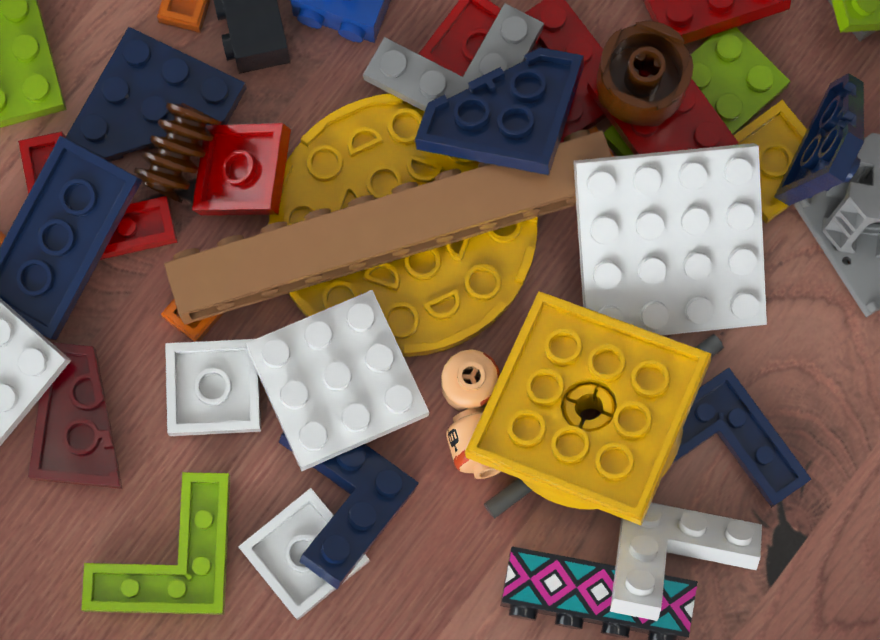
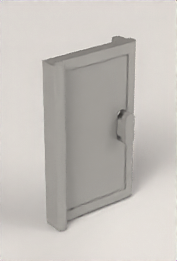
[794,191,880,317]

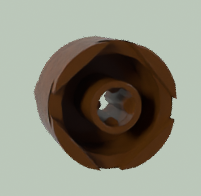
[596,20,693,127]

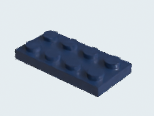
[0,136,142,340]

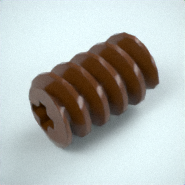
[134,103,221,203]

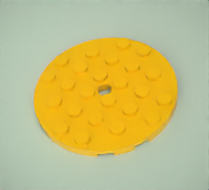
[268,94,538,357]

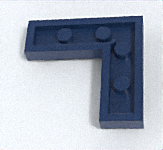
[672,368,811,508]
[279,432,419,589]

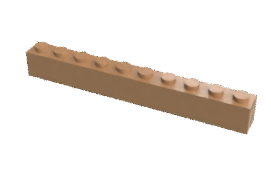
[164,130,612,325]

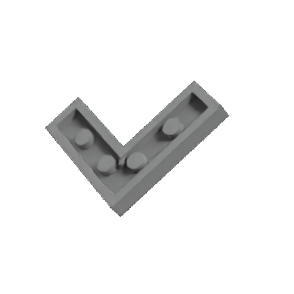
[363,3,544,111]

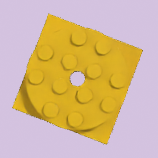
[465,291,712,525]

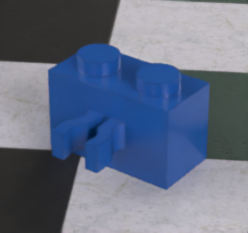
[290,0,391,43]

